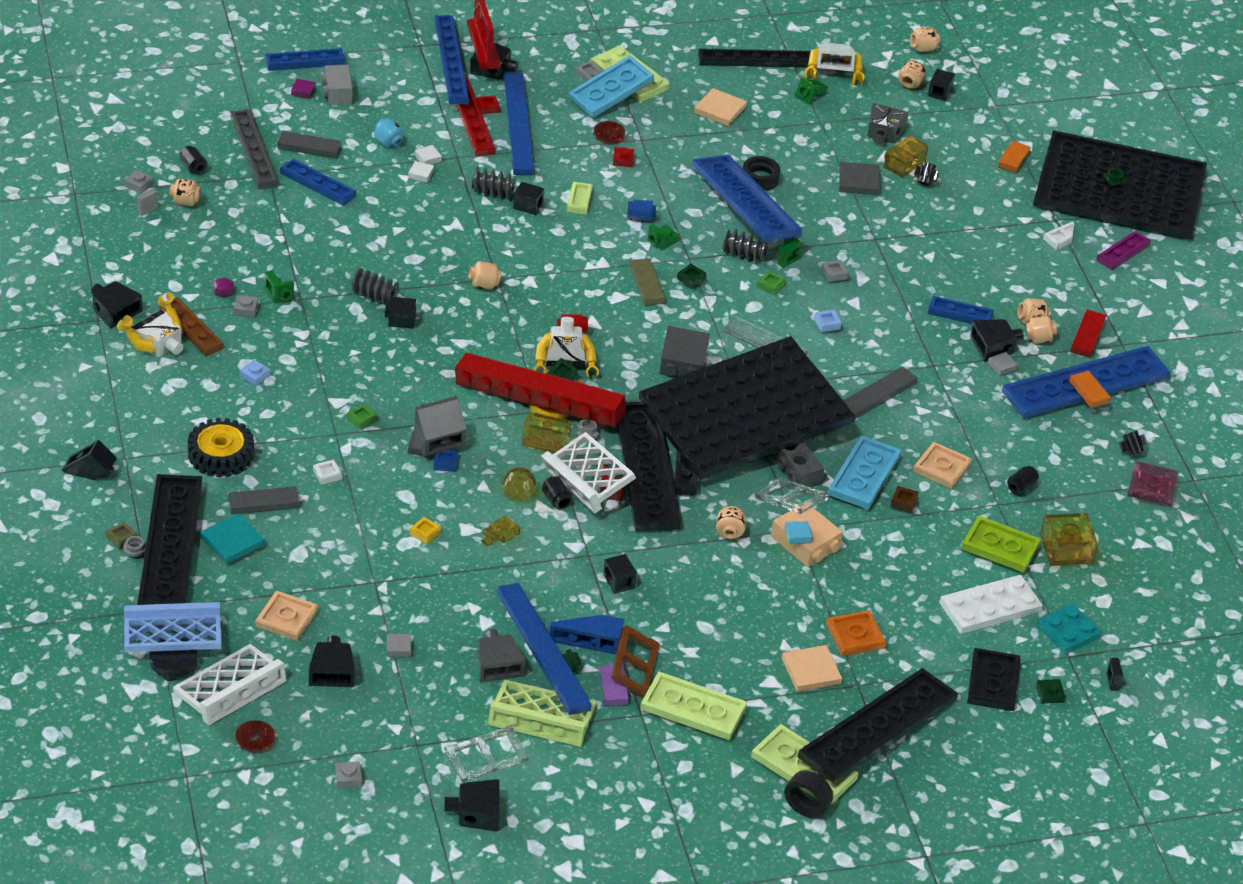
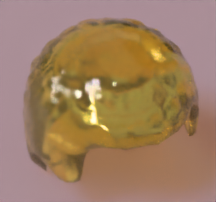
[501,467,537,501]

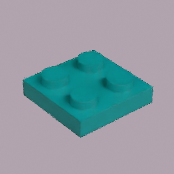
[1036,603,1102,655]

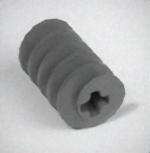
[472,166,516,199]
[722,229,768,262]
[352,267,399,305]

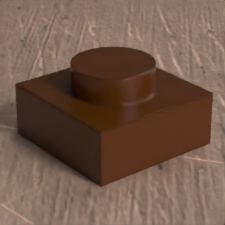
[891,486,919,512]

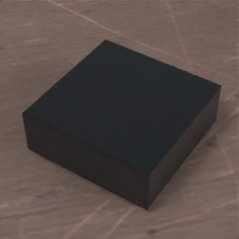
[1106,658,1123,691]

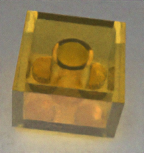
[1040,513,1098,566]

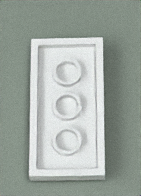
[939,575,1043,634]

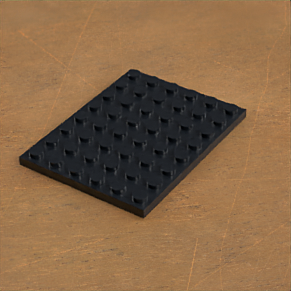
[1033,130,1207,239]
[639,336,855,480]

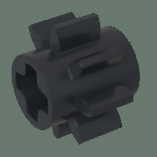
[914,162,939,186]
[1119,430,1148,456]

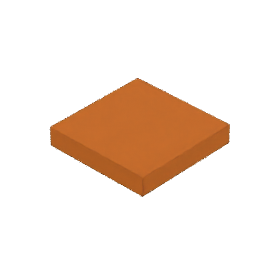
[826,610,886,656]

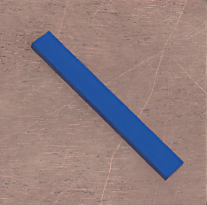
[434,15,469,105]
[504,73,534,175]
[496,583,592,715]

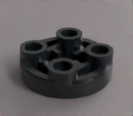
[149,638,197,681]

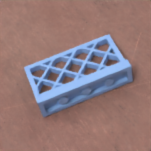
[124,602,221,652]

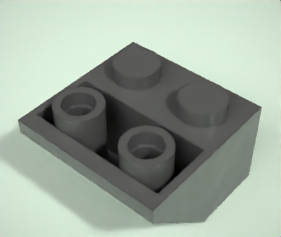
[414,396,466,457]

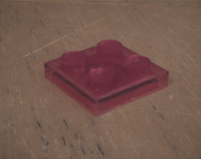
[1127,461,1179,506]

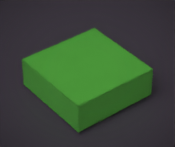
[757,271,786,295]
[347,404,378,430]

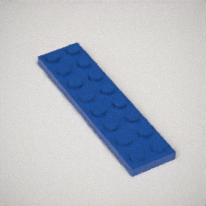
[692,154,802,242]
[1002,346,1170,419]

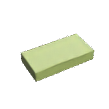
[567,182,593,215]

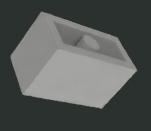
[321,65,352,105]

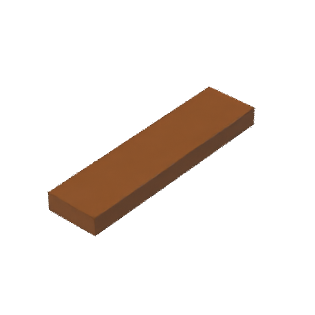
[159,297,224,357]

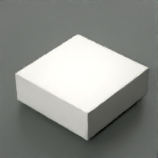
[415,145,442,165]
[408,161,434,183]
[313,459,342,485]

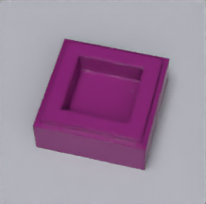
[291,79,316,99]

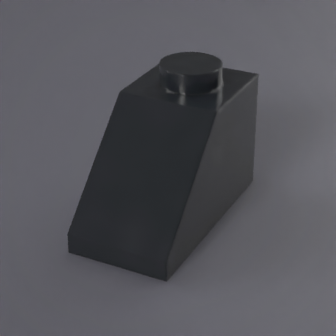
[62,440,117,480]

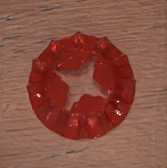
[593,121,625,144]
[236,720,275,753]

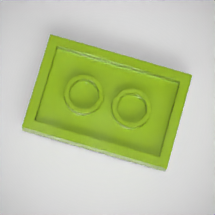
[961,515,1041,573]

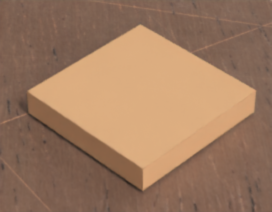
[694,88,747,126]
[913,442,972,489]
[255,590,318,641]
[782,645,842,692]

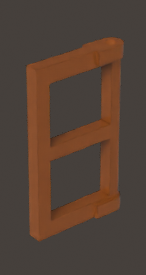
[611,625,660,698]

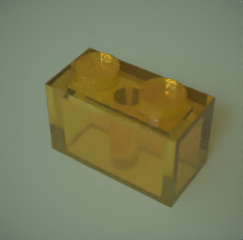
[884,135,929,178]
[522,412,572,453]

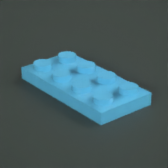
[569,55,654,118]
[827,435,902,510]

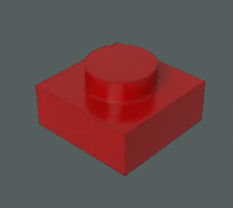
[613,147,635,167]

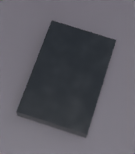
[967,648,1020,712]

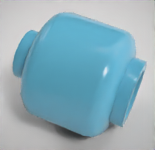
[374,118,404,148]

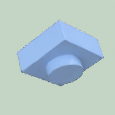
[814,310,841,332]
[239,360,270,386]

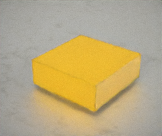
[409,517,442,544]

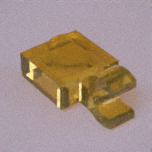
[481,515,521,547]

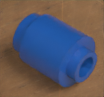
[627,199,657,221]

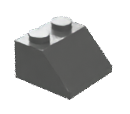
[660,326,710,377]

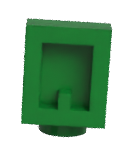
[795,78,828,103]
[648,224,680,251]
[778,237,802,268]
[264,270,294,303]

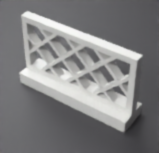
[541,432,636,513]
[173,644,286,726]

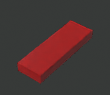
[1070,309,1107,358]

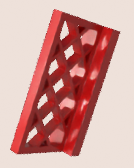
[467,0,500,70]

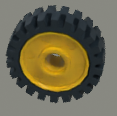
[187,418,254,477]

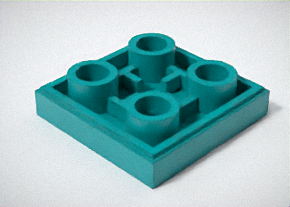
[200,513,265,564]

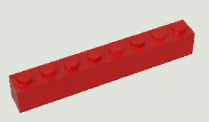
[455,352,625,427]

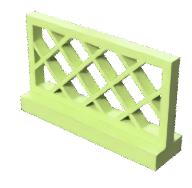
[488,679,596,747]

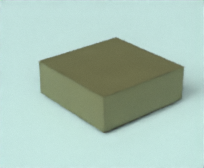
[105,522,138,550]

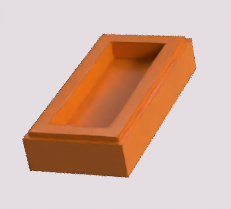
[998,141,1031,173]
[1069,371,1111,408]

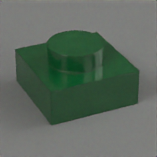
[677,264,707,288]
[547,358,578,380]
[1036,679,1066,704]

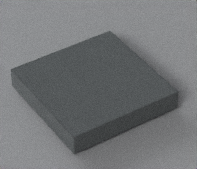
[839,162,880,195]

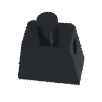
[470,42,519,79]
[91,282,142,329]
[970,319,1024,362]
[309,635,355,687]
[444,779,500,832]

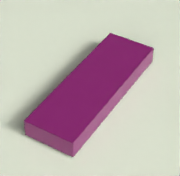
[1096,231,1151,270]

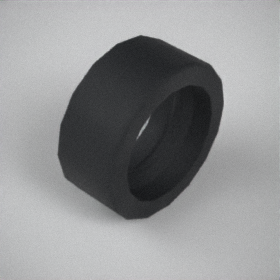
[743,156,780,191]
[784,770,833,818]

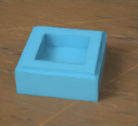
[785,521,812,544]

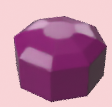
[213,277,234,297]

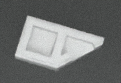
[1043,222,1074,250]

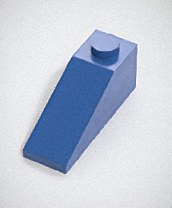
[549,615,625,655]

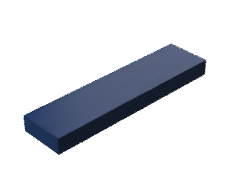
[265,48,345,71]
[280,158,356,206]

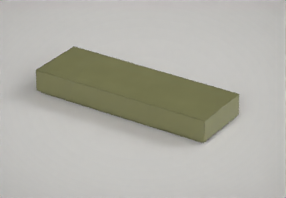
[629,258,665,306]

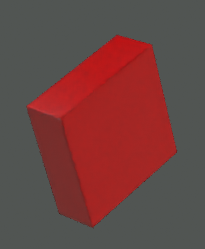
[476,95,500,114]

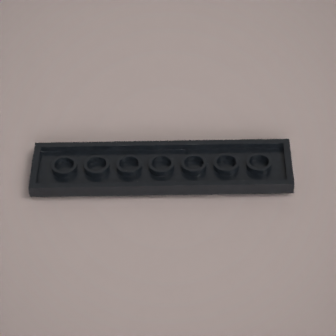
[616,402,681,531]
[137,474,203,605]
[797,668,958,784]

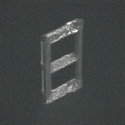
[755,477,829,514]
[444,725,529,782]

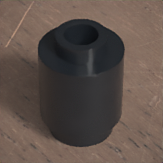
[180,146,207,174]
[1007,466,1039,496]
[541,476,572,510]

